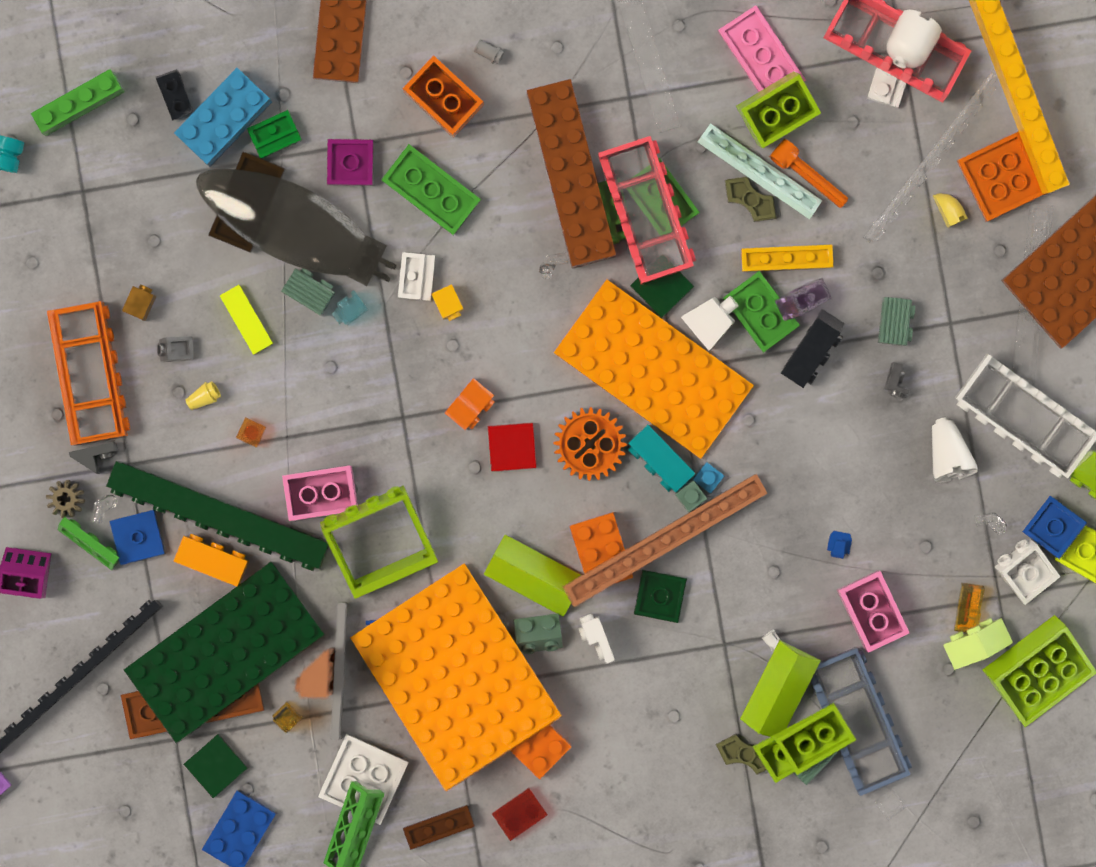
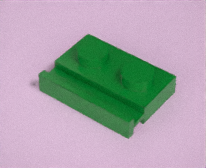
[247,110,302,159]

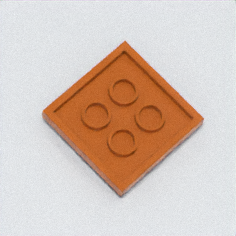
[957,131,1044,222]

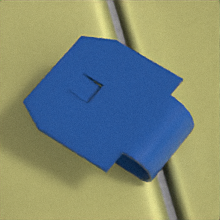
[827,531,852,559]

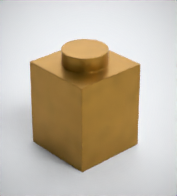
[122,284,156,321]

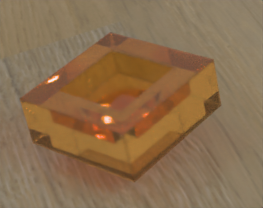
[236,417,267,448]

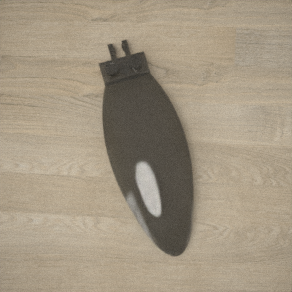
[196,169,397,286]

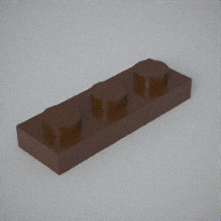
[403,805,475,850]

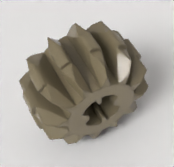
[46,480,85,518]

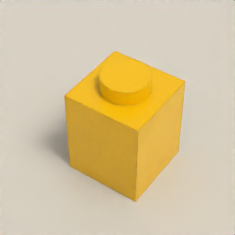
[431,284,464,321]

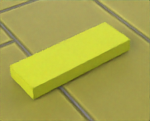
[220,285,273,355]

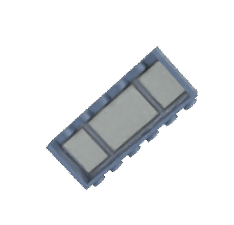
[810,647,912,796]

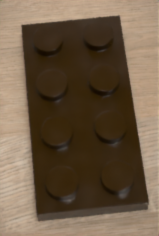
[208,152,285,253]

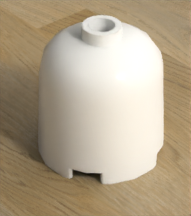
[886,10,942,68]

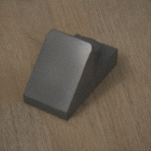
[69,442,118,474]

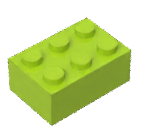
[736,71,821,148]

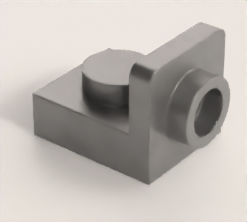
[157,336,194,362]
[884,362,910,398]

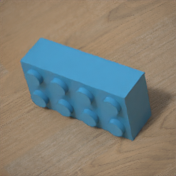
[174,68,272,167]

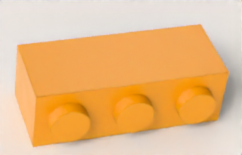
[173,534,249,587]

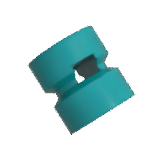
[0,135,25,174]

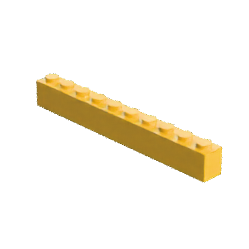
[969,0,1070,194]

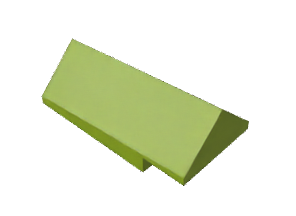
[483,535,581,617]
[740,640,821,737]
[753,703,856,783]

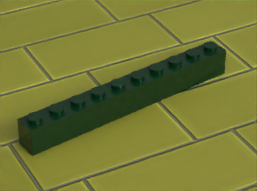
[106,461,329,571]

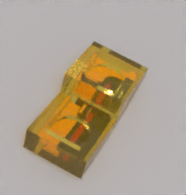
[954,583,985,633]

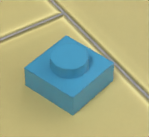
[693,462,724,494]

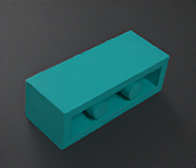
[628,425,695,493]

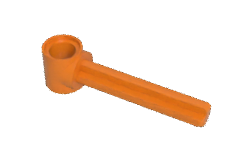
[769,139,848,208]

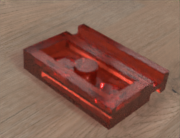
[492,787,548,841]

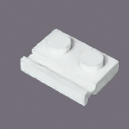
[867,54,906,108]
[398,252,435,301]

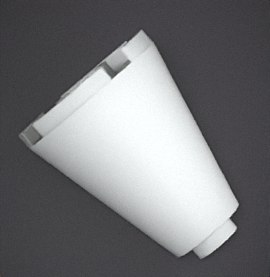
[932,417,978,483]

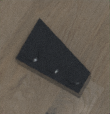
[781,309,845,388]

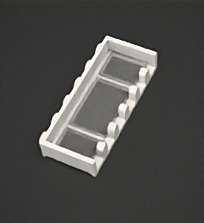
[955,353,1096,479]

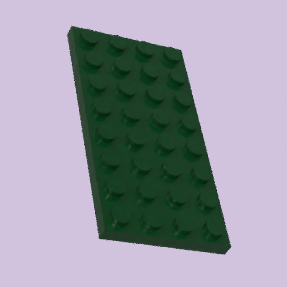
[124,562,325,744]

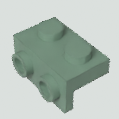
[513,614,563,655]

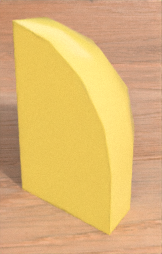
[932,193,968,228]

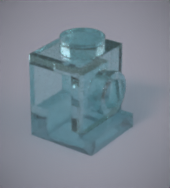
[332,290,368,326]

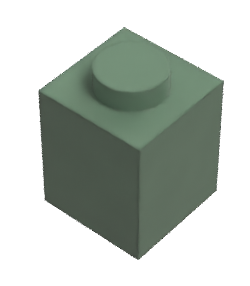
[674,480,707,512]

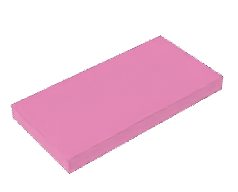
[718,5,806,92]

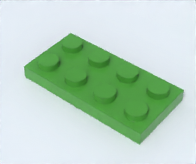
[381,144,481,236]

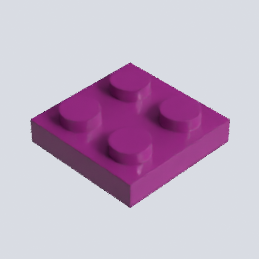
[327,139,373,186]

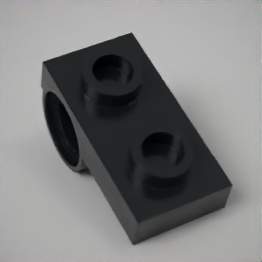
[156,69,194,120]

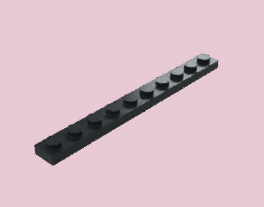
[0,600,163,753]

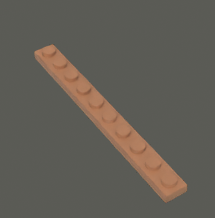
[562,474,768,607]

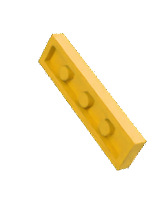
[741,245,833,272]

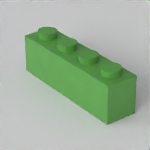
[31,69,125,136]

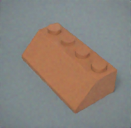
[295,647,335,698]

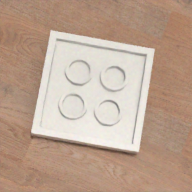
[318,734,409,825]

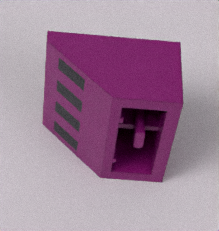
[0,547,52,599]

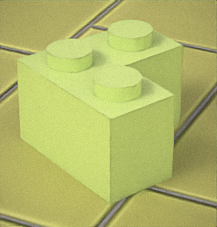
[943,618,1013,670]

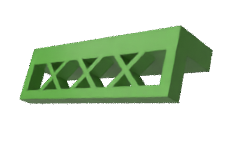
[323,781,385,867]

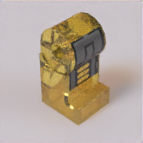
[272,702,303,733]

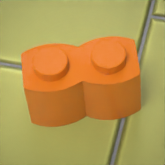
[445,378,495,430]

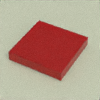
[488,423,536,472]

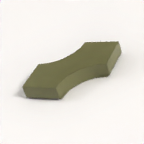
[725,177,776,222]
[715,734,767,775]

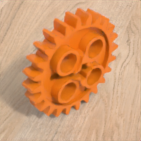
[553,407,627,481]

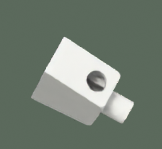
[681,296,739,350]

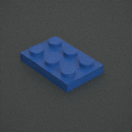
[202,790,276,867]

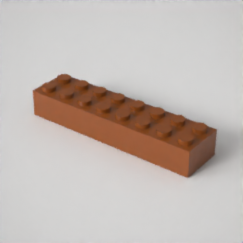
[527,79,616,268]

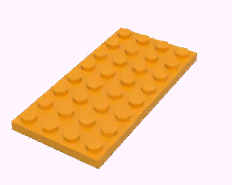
[554,279,754,459]

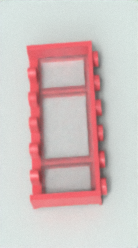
[823,0,971,103]
[598,136,696,285]

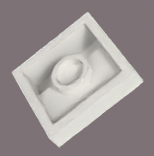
[995,539,1060,605]
[578,613,615,663]

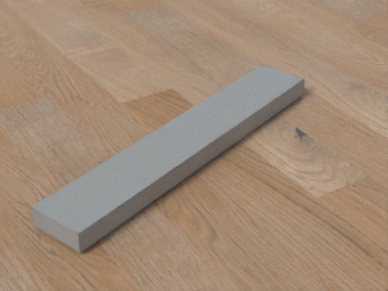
[331,602,348,740]

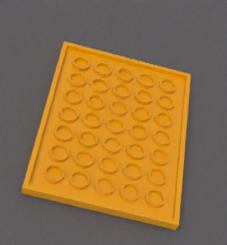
[350,563,562,792]

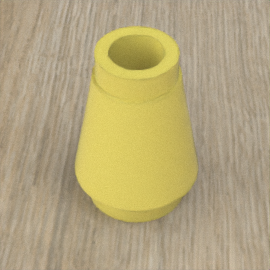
[185,381,221,410]

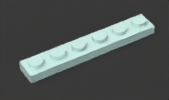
[698,123,822,220]

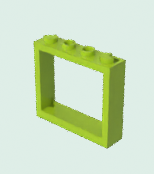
[320,485,438,599]

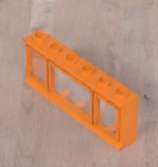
[47,301,130,446]

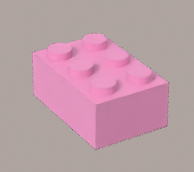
[282,466,358,521]
[837,570,909,653]

